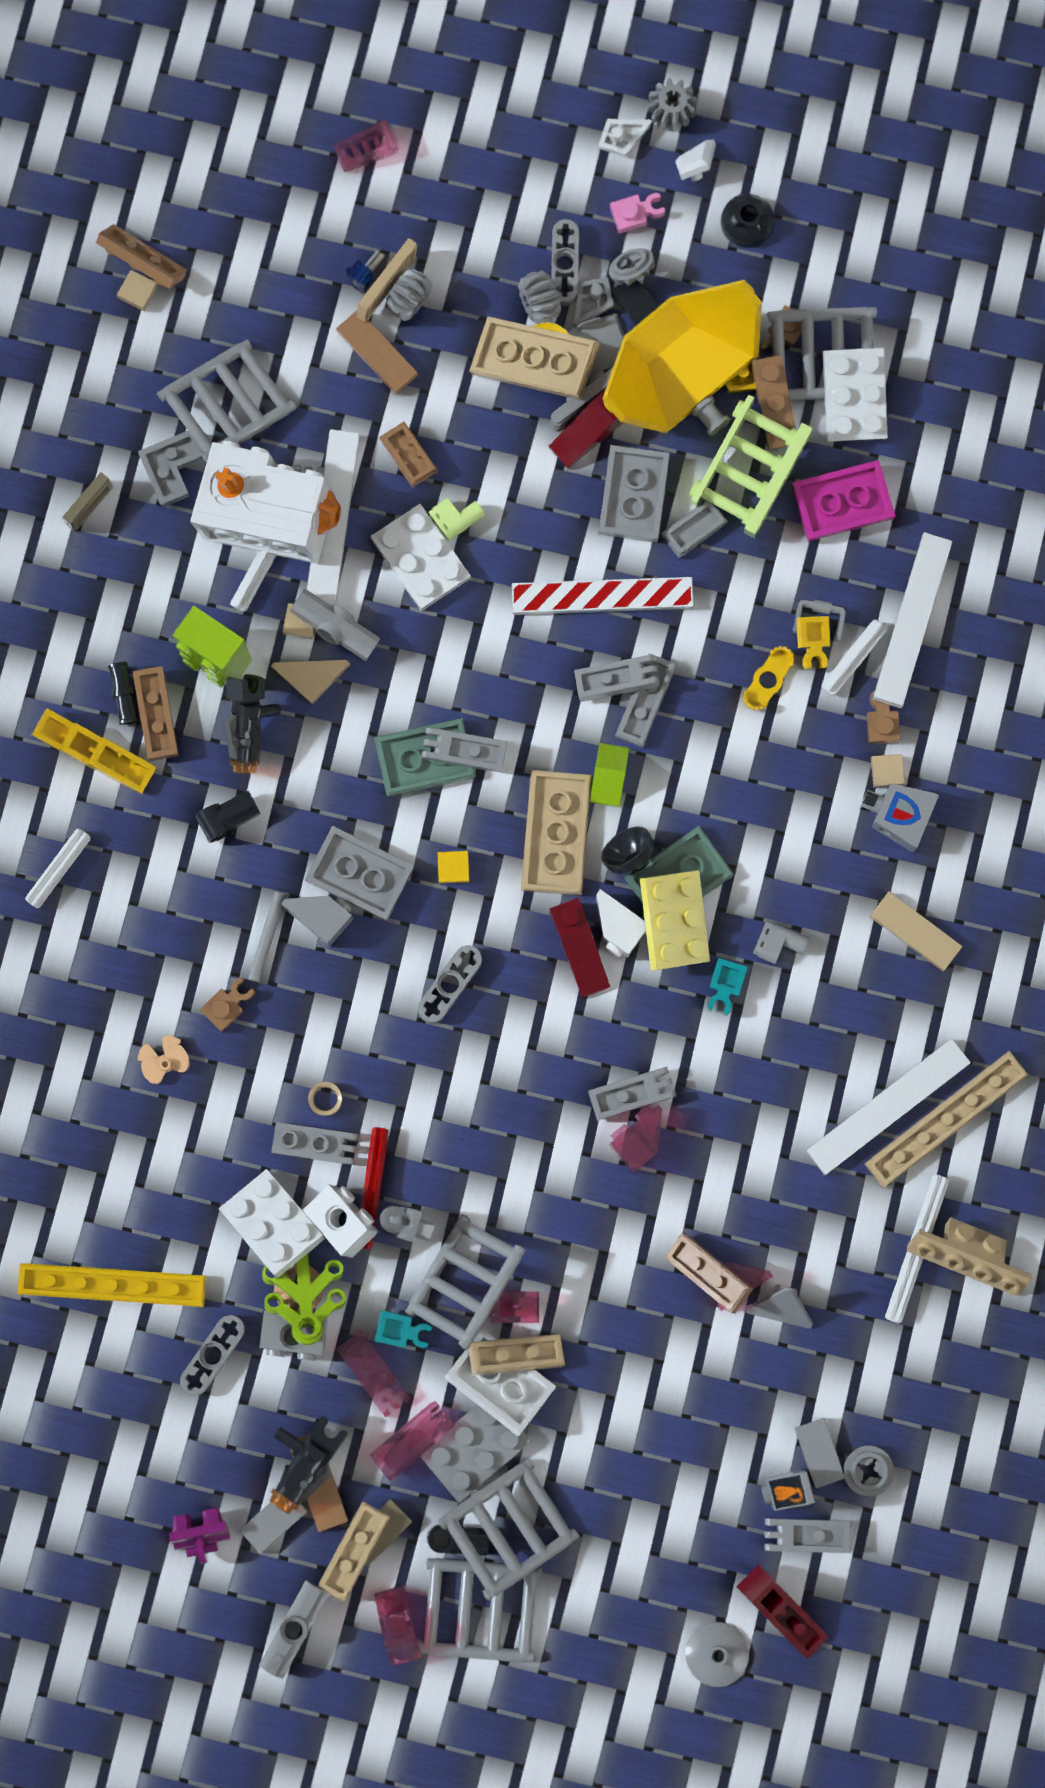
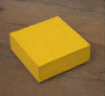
[437,851,469,884]

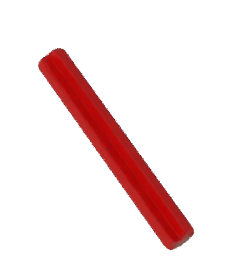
[361,1127,389,1250]

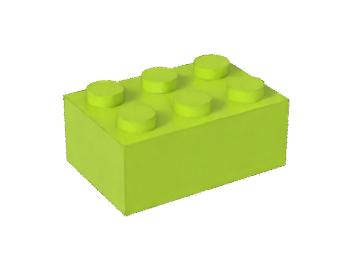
[172,606,252,688]

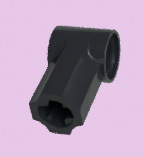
[195,790,261,843]
[426,1524,489,1556]

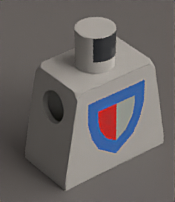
[861,784,939,852]

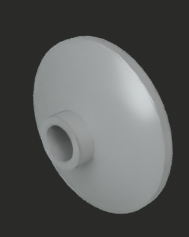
[686,1622,749,1687]

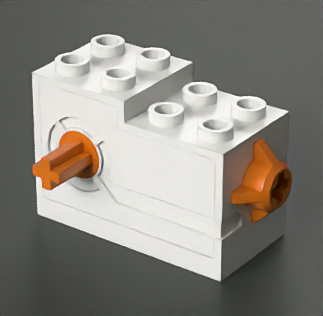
[190,441,341,564]

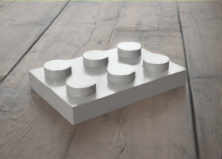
[598,445,670,542]
[305,826,414,922]
[419,1405,531,1503]

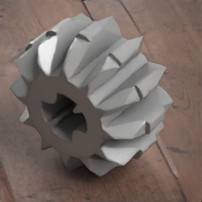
[647,78,697,131]
[385,268,432,321]
[518,270,561,324]

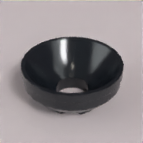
[721,193,774,248]
[601,826,654,875]

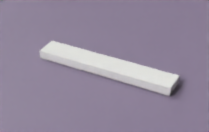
[307,429,360,606]
[872,532,953,708]
[806,1039,971,1175]

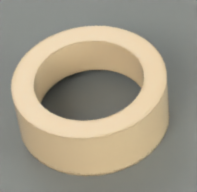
[308,1082,343,1116]

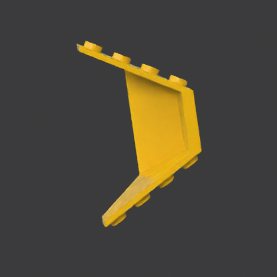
[603,280,762,434]

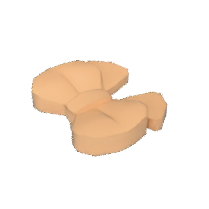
[137,1035,190,1085]

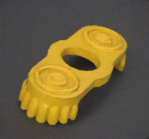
[743,646,795,711]

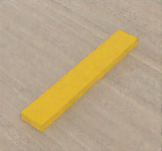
[17,1263,207,1307]

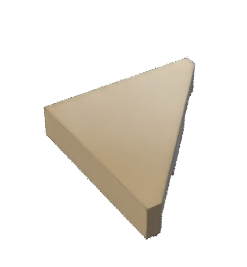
[271,660,350,705]

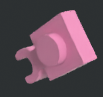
[610,193,665,234]

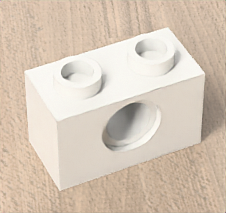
[303,1184,378,1258]

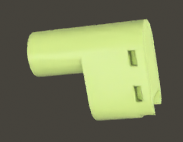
[428,498,485,541]

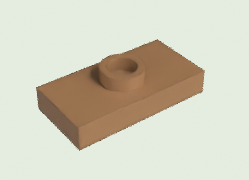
[379,422,437,488]

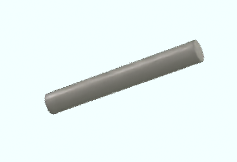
[248,892,286,983]

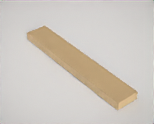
[864,1051,1028,1188]

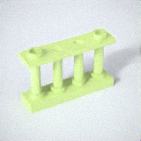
[689,395,813,538]

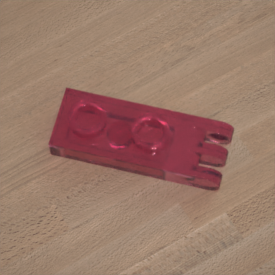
[337,1330,411,1418]
[370,1401,454,1481]

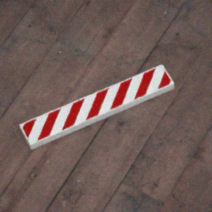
[512,577,693,615]

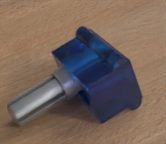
[346,250,384,294]

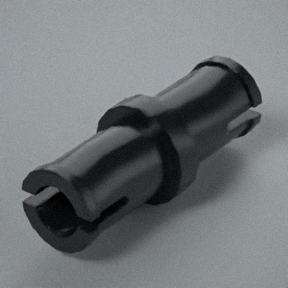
[108,662,139,725]

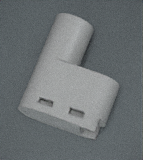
[753,920,809,964]

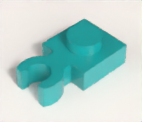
[707,958,748,1016]
[373,1309,432,1348]

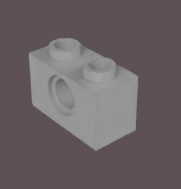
[259,1310,328,1361]

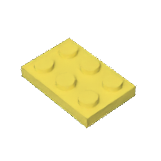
[640,870,710,970]

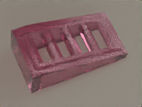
[333,120,401,172]

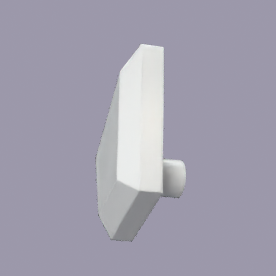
[598,119,652,157]
[676,139,716,181]

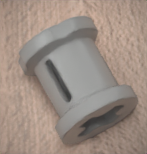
[692,396,731,436]

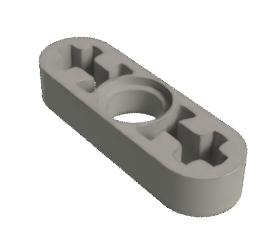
[551,219,579,306]
[418,945,482,1024]
[180,1315,245,1396]

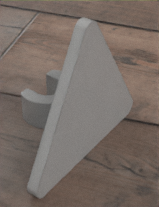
[745,1284,813,1329]

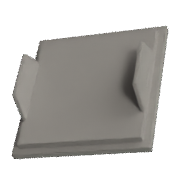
[566,313,625,385]

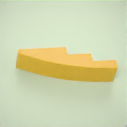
[31,708,157,794]

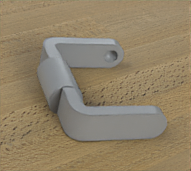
[792,599,846,642]

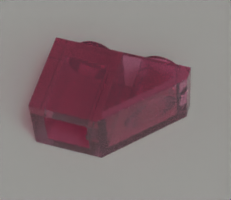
[609,1105,662,1174]
[374,1585,422,1666]

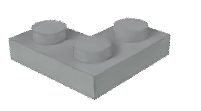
[138,431,203,508]

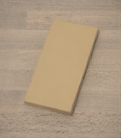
[469,316,599,400]
[521,770,591,896]

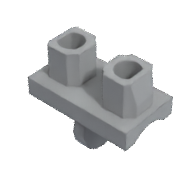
[380,1206,435,1242]

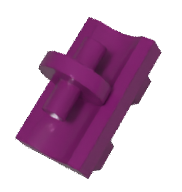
[169,1508,231,1564]

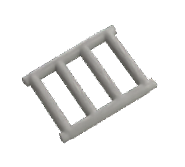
[767,307,877,401]
[157,339,297,462]
[405,1214,526,1350]
[438,1459,579,1600]
[418,1558,542,1663]

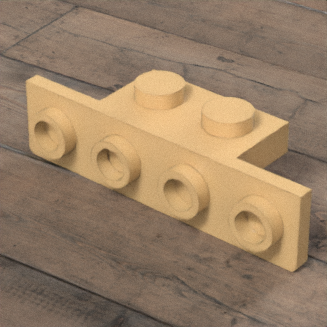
[907,1217,1032,1296]

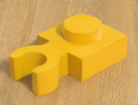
[796,616,830,669]

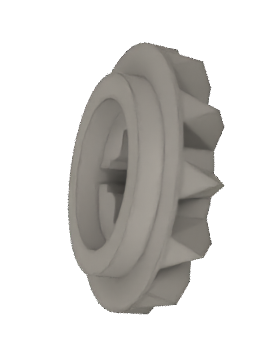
[609,248,655,285]
[843,1445,894,1497]

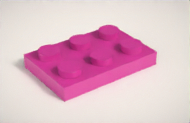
[792,460,895,542]

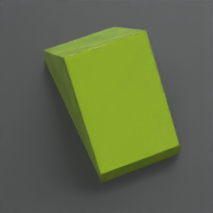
[589,743,629,808]

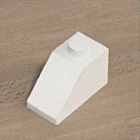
[596,889,646,958]

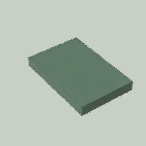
[374,718,476,797]
[624,826,734,904]

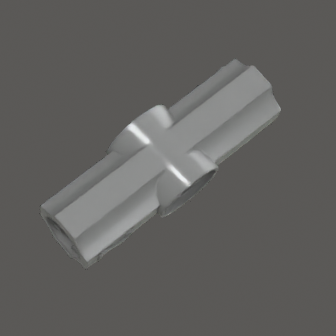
[290,588,381,661]
[259,1580,329,1679]

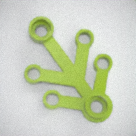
[262,1253,346,1345]

